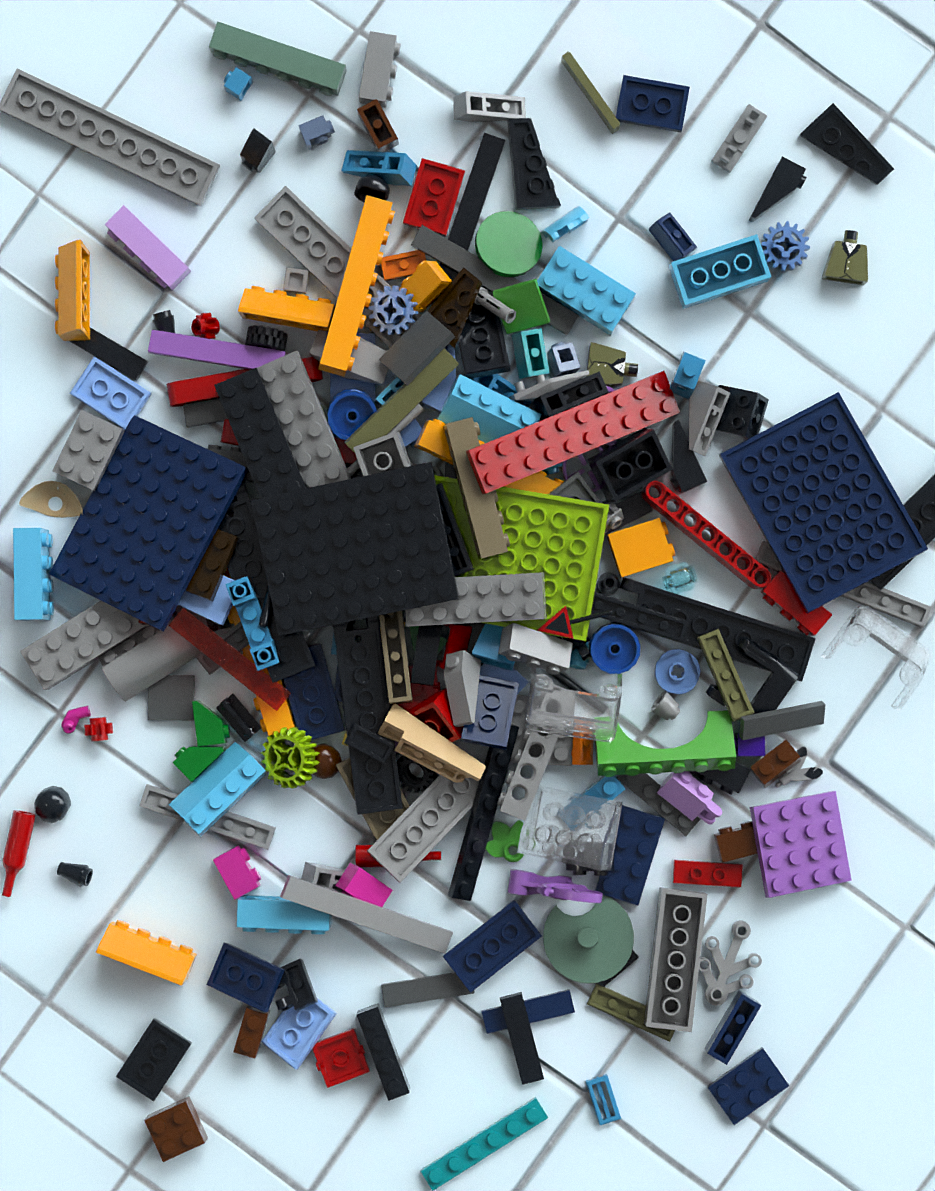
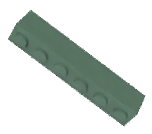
[209,21,347,96]

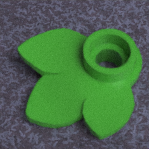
[486,820,527,862]

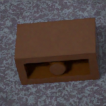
[357,99,399,152]
[750,739,801,788]
[714,821,758,862]
[233,1005,270,1058]

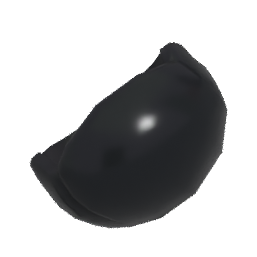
[354,175,390,202]
[34,786,71,823]

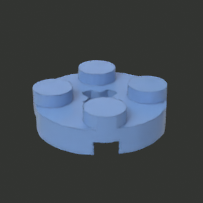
[655,649,701,694]

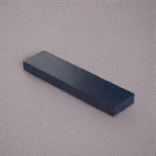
[481,989,575,1034]

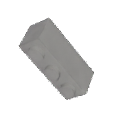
[359,31,401,107]
[498,623,573,675]

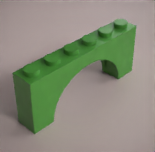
[594,710,736,777]

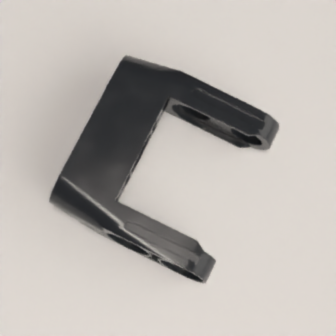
[706,636,799,715]

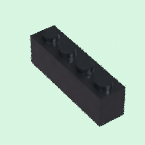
[356,1003,410,1101]

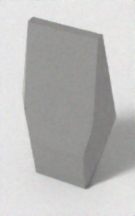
[309,330,389,385]
[508,370,589,402]

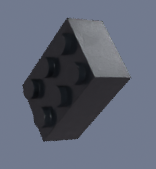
[587,428,673,502]

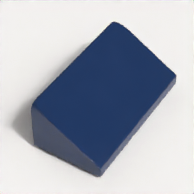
[649,212,697,261]

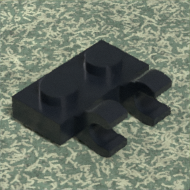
[275,959,318,1011]

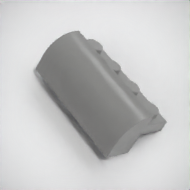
[99,610,201,702]

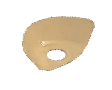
[19,481,83,518]

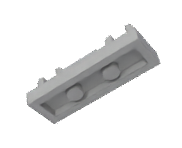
[711,104,767,173]

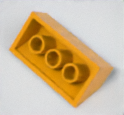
[55,240,90,341]
[238,286,335,332]
[96,920,197,986]

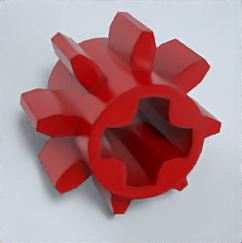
[191,313,220,339]
[84,717,113,741]

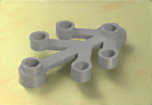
[699,920,762,1006]

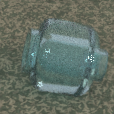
[662,562,698,594]

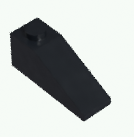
[749,156,807,222]
[532,371,608,420]
[670,420,707,494]

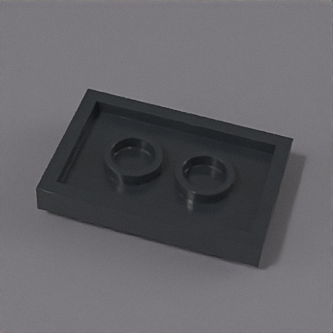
[116,1018,192,1101]

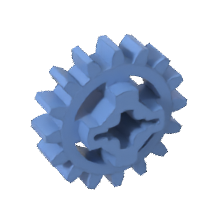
[761,221,810,272]
[368,285,418,335]

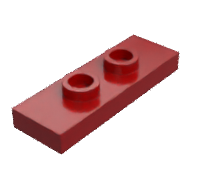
[673,860,743,887]

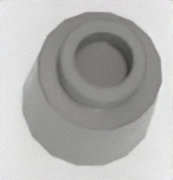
[650,691,680,720]

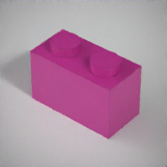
[213,845,261,900]
[335,863,393,907]

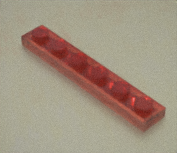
[169,608,291,711]

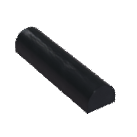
[437,483,474,576]

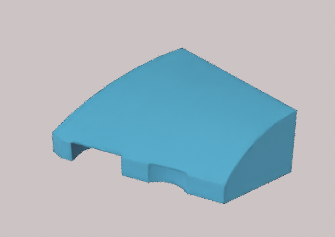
[541,206,590,243]

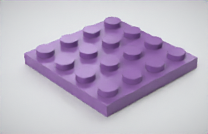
[750,791,852,898]

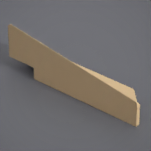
[377,704,486,783]

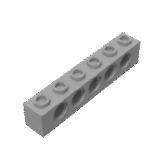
[497,683,575,821]

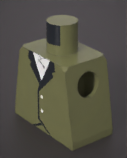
[822,230,868,285]
[586,342,638,387]

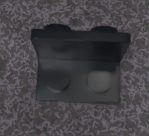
[716,385,769,440]

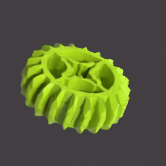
[261,727,320,789]

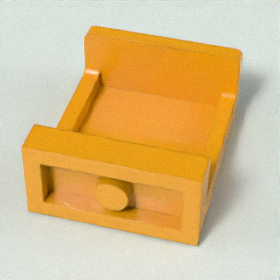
[606,518,676,578]

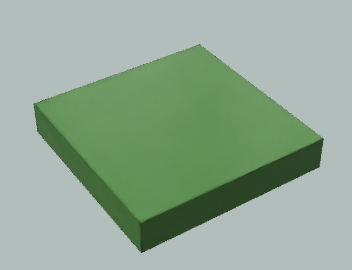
[493,279,550,334]

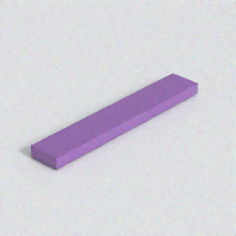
[148,330,286,370]

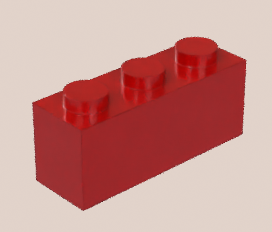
[760,570,832,636]

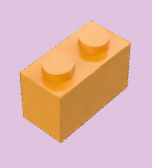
[399,261,452,312]

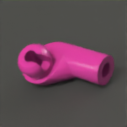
[61,706,91,734]

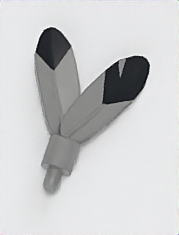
[775,747,823,787]

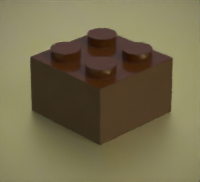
[144,1096,208,1162]

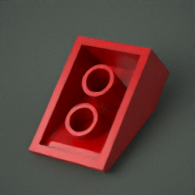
[407,688,464,742]

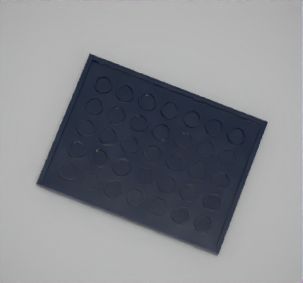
[719,392,928,614]
[49,415,249,632]

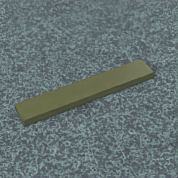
[345,348,459,453]

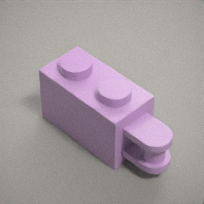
[657,771,722,824]

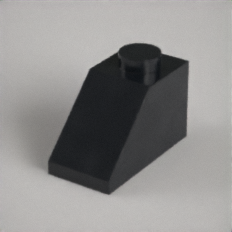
[240,128,276,173]

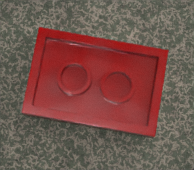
[403,158,465,236]

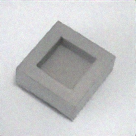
[283,267,309,294]

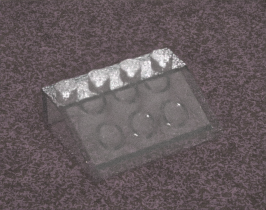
[517,786,623,870]

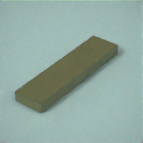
[561,51,620,134]
[697,629,754,722]
[587,983,675,1042]

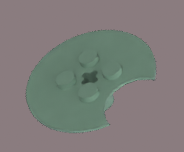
[543,895,634,983]

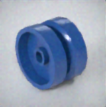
[327,388,377,440]
[589,623,640,674]

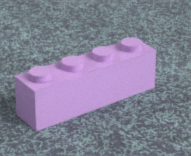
[105,205,191,291]

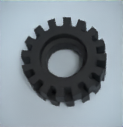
[245,325,288,351]
[397,755,437,793]

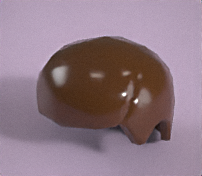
[313,743,342,779]

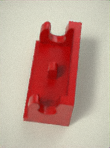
[436,624,472,669]

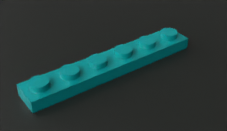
[421,1097,548,1191]

